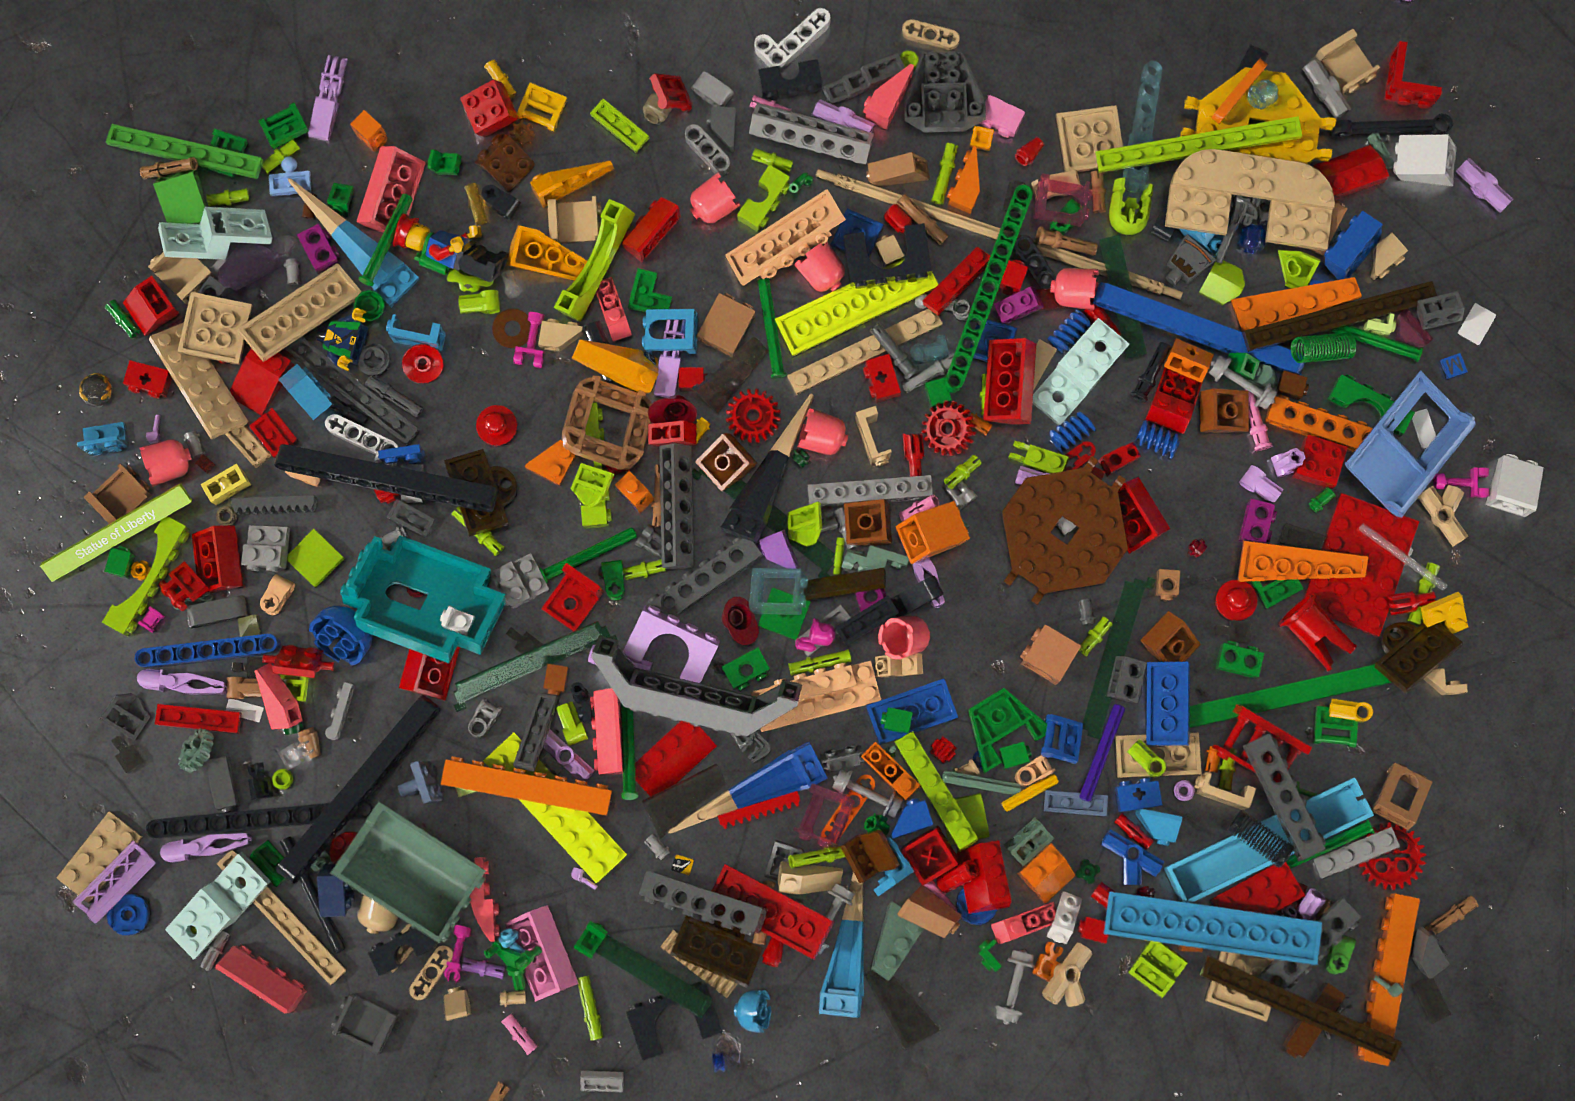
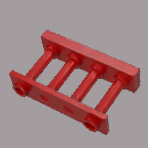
[1212,704,1312,783]

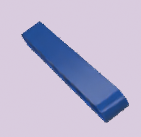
[135,634,281,669]

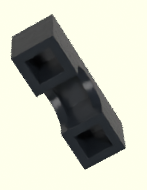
[758,59,822,99]
[368,926,438,976]

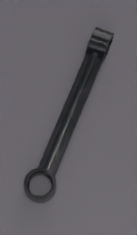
[1332,113,1453,137]

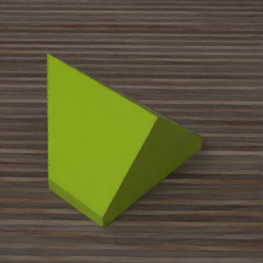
[1278,250,1320,288]

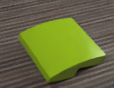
[287,528,345,588]
[945,793,990,845]
[1128,941,1188,998]

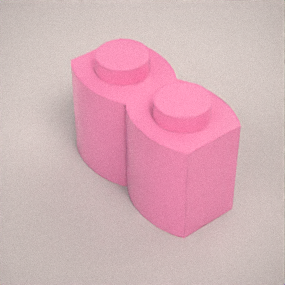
[980,95,1025,138]

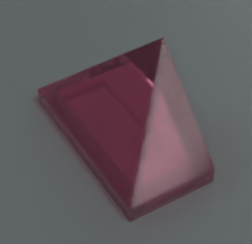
[1396,309,1433,347]

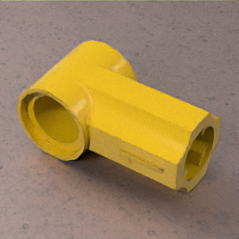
[1329,699,1373,722]

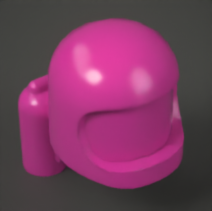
[795,618,836,652]

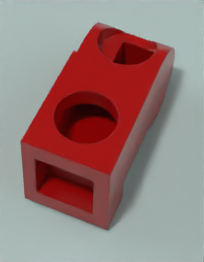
[1099,442,1141,477]

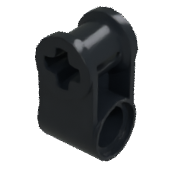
[481,185,521,220]

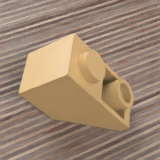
[1371,232,1408,280]
[538,319,584,352]

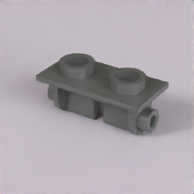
[820,744,865,772]

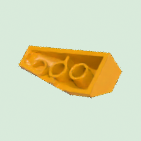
[530,160,614,208]
[506,225,587,281]
[572,340,658,394]

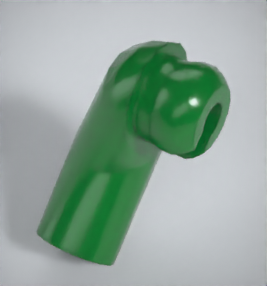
[789,173,814,193]

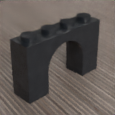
[843,223,932,289]
[626,981,723,1061]

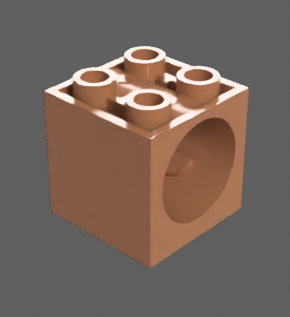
[1020,624,1081,685]

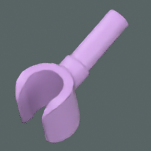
[146,415,161,444]
[571,867,598,890]

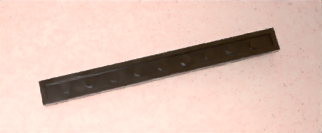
[1242,281,1437,352]
[1200,955,1403,1061]

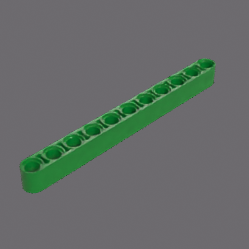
[944,185,1033,393]
[1190,664,1391,728]

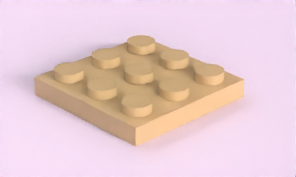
[1056,105,1123,172]
[178,292,253,365]
[1205,951,1280,1022]

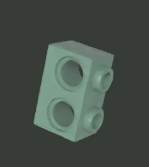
[1004,817,1055,867]

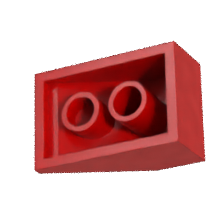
[230,348,295,416]

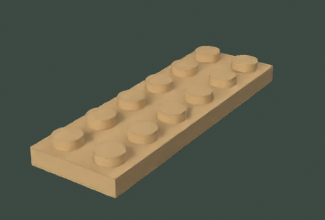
[238,263,362,362]
[149,323,248,439]

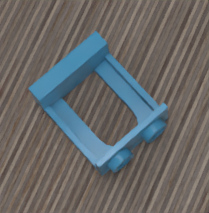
[642,309,698,354]
[386,314,446,353]

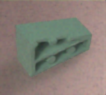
[871,901,924,981]

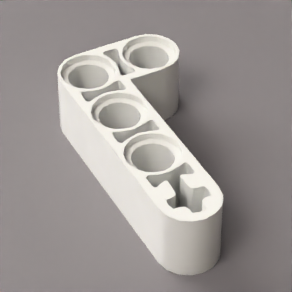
[754,8,830,72]
[325,414,399,466]

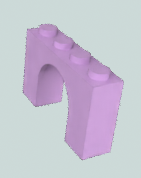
[623,605,720,683]

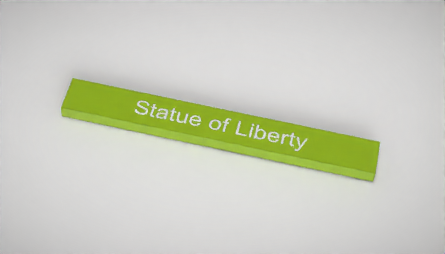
[40,483,192,582]

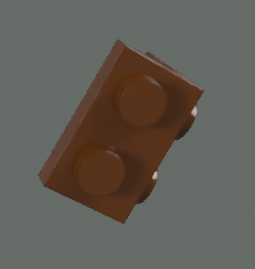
[475,133,535,191]
[840,830,899,883]

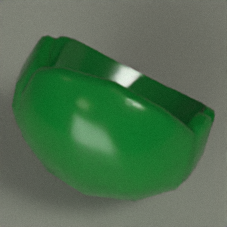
[354,290,385,321]

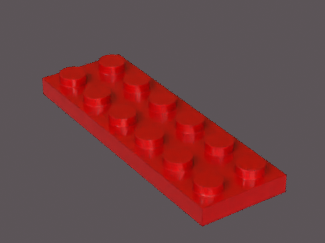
[711,864,834,960]

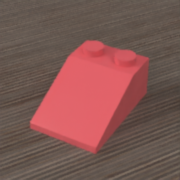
[864,64,914,130]

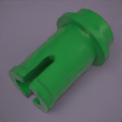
[1308,487,1335,512]

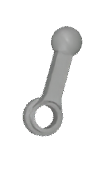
[915,293,972,321]

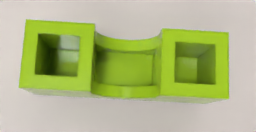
[737,164,790,232]

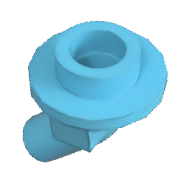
[498,929,525,953]

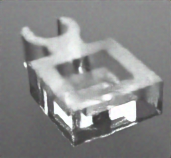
[278,740,314,770]

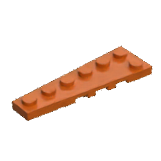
[1231,277,1362,332]
[1238,540,1368,582]

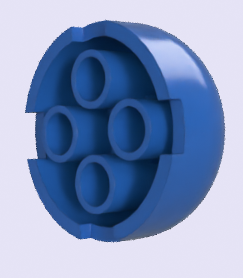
[309,605,372,665]

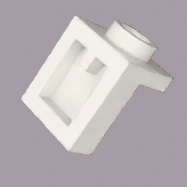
[440,606,475,637]

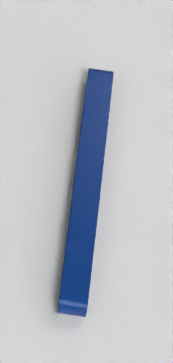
[1093,282,1305,375]

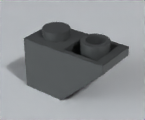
[1411,926,1450,979]

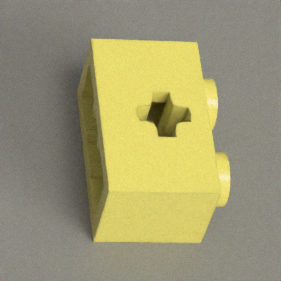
[201,464,251,506]

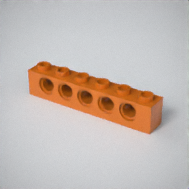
[1264,395,1373,452]

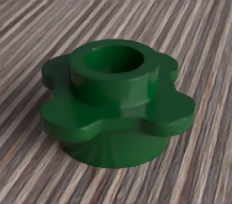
[792,449,812,467]
[1076,859,1100,884]

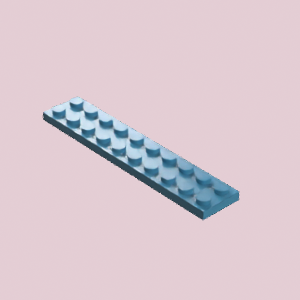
[1104,892,1322,965]

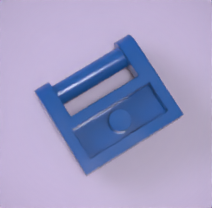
[1041,714,1083,764]

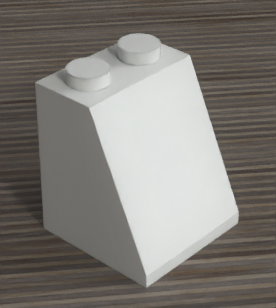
[1394,135,1456,186]
[1485,454,1544,517]

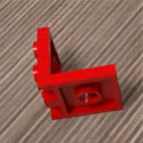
[1384,41,1442,109]
[541,563,604,633]

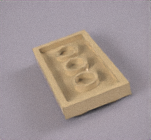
[1115,732,1202,778]
[57,811,143,904]

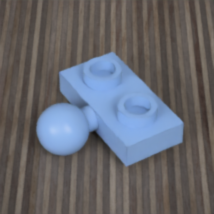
[269,156,312,196]

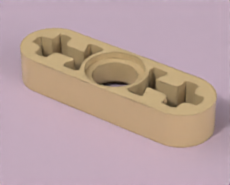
[902,20,959,50]
[410,946,453,1000]

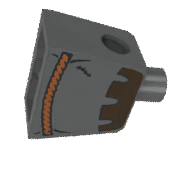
[1166,234,1216,285]

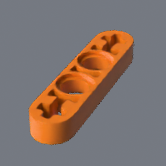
[1211,58,1268,124]
[821,775,875,845]

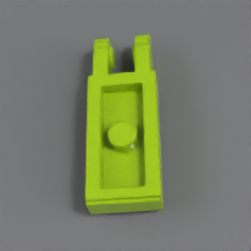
[1009,441,1069,473]

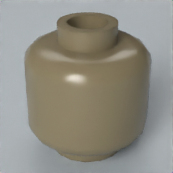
[643,93,672,124]

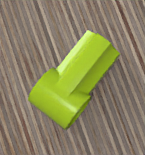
[458,290,500,314]
[556,701,588,746]
[1127,739,1166,778]

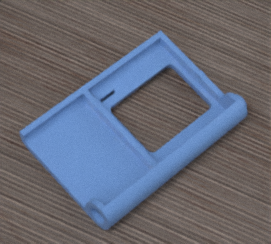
[1345,370,1476,518]

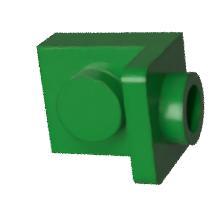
[327,183,354,217]

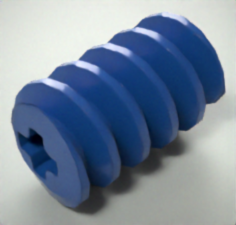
[1047,309,1092,353]
[1049,412,1096,454]
[1135,420,1181,459]

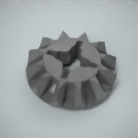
[358,343,390,376]

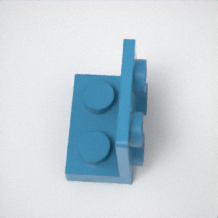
[77,422,128,456]
[873,837,914,896]

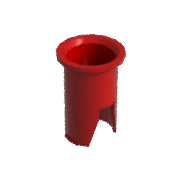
[1278,592,1357,671]

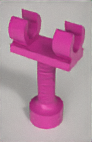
[513,312,545,368]
[1433,467,1489,498]
[444,925,471,983]

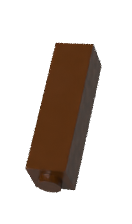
[1282,983,1346,1059]

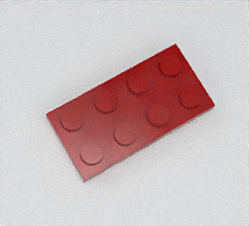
[1210,862,1305,915]

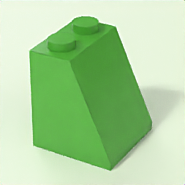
[153,169,208,224]

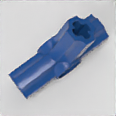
[1101,829,1165,885]

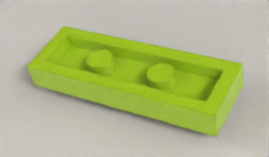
[590,99,649,153]

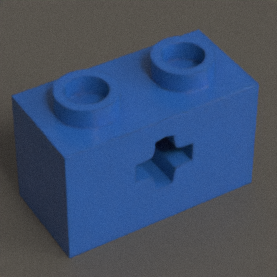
[1115,778,1162,812]

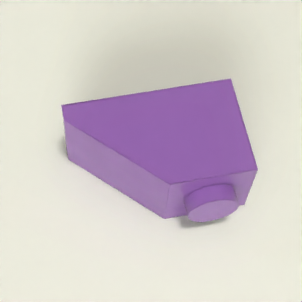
[758,529,800,571]

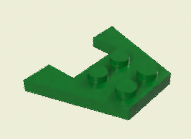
[968,688,1047,773]

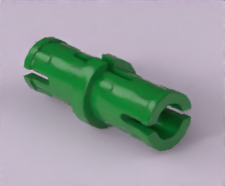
[105,299,141,338]

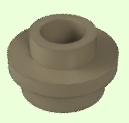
[216,506,237,525]

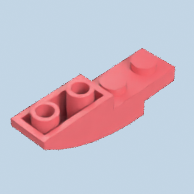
[469,857,500,942]

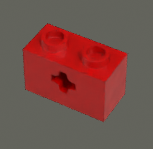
[998,260,1028,296]
[863,354,901,403]
[123,360,172,399]
[648,420,696,447]

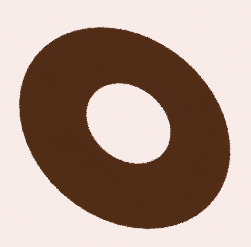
[492,309,531,348]

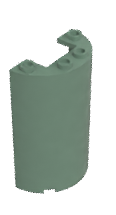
[331,802,486,943]

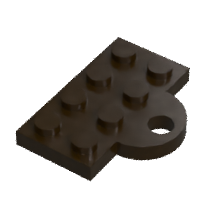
[444,449,517,537]
[1374,622,1463,694]
[670,911,763,988]

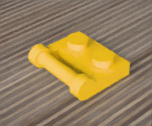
[517,83,567,132]

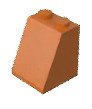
[895,501,970,564]
[1016,843,1076,904]

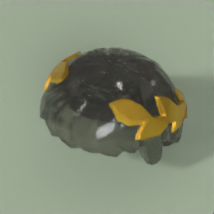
[79,373,113,407]

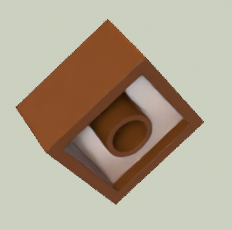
[1200,388,1249,433]
[695,433,757,492]
[844,499,892,546]
[1140,611,1201,662]

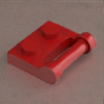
[650,73,692,111]

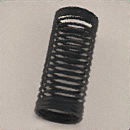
[1227,810,1294,868]

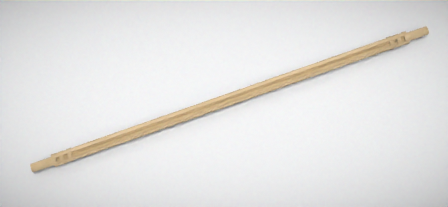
[816,169,1183,299]

